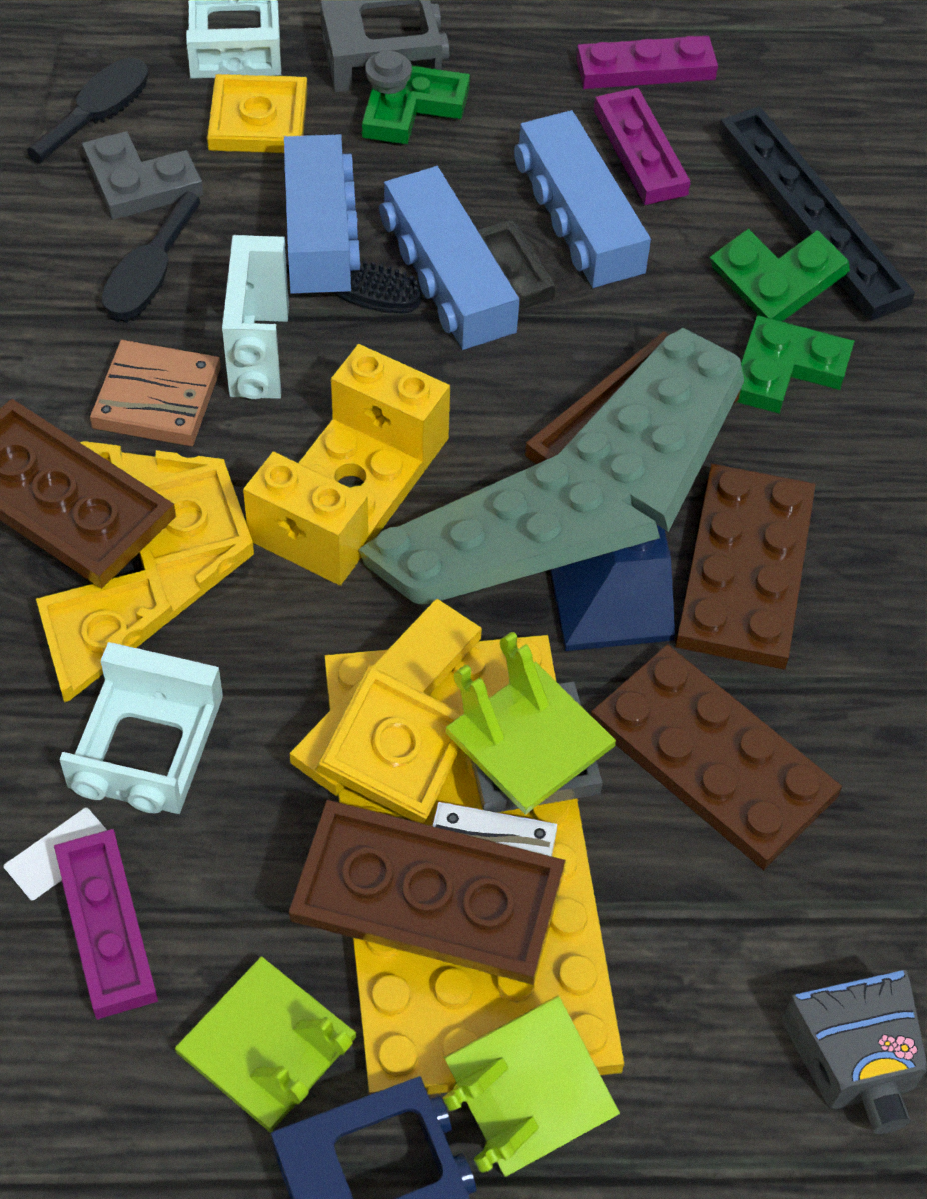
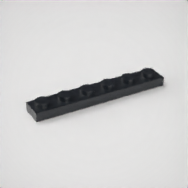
[718,106,915,321]

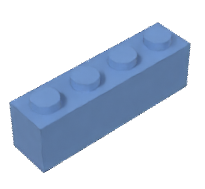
[514,110,651,288]
[284,134,360,294]
[379,166,519,350]

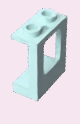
[187,0,281,78]
[222,235,289,399]
[59,642,223,814]

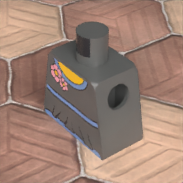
[782,970,927,1134]

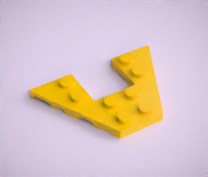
[36,441,254,702]

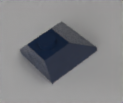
[549,525,675,651]

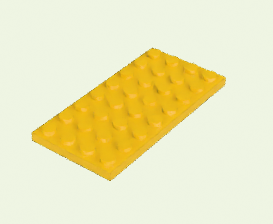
[325,635,624,1095]

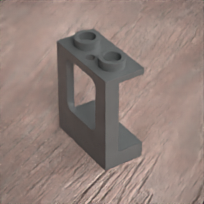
[320,0,449,92]

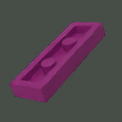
[576,36,718,89]
[594,88,691,205]
[54,829,158,1020]

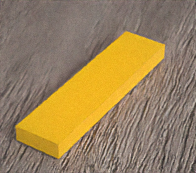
[290,599,482,796]

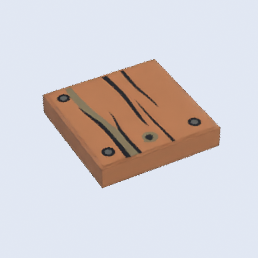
[90,340,221,447]

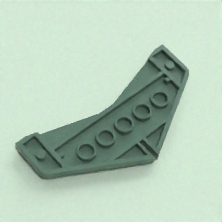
[359,327,744,604]

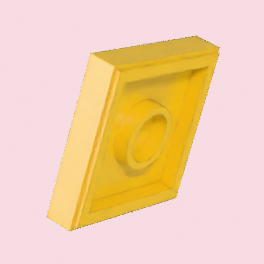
[207,74,307,153]
[315,665,463,824]

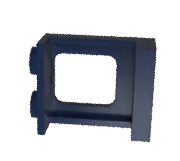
[271,1076,476,1199]

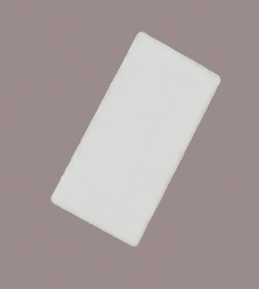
[4,808,107,901]

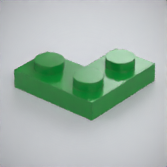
[362,66,470,144]
[710,229,850,322]
[737,315,854,414]

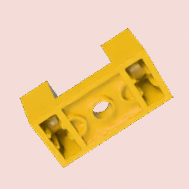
[243,344,450,586]

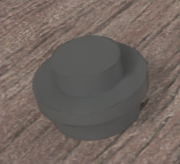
[365,50,412,94]

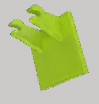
[446,632,616,815]
[175,956,356,1133]
[442,995,620,1177]

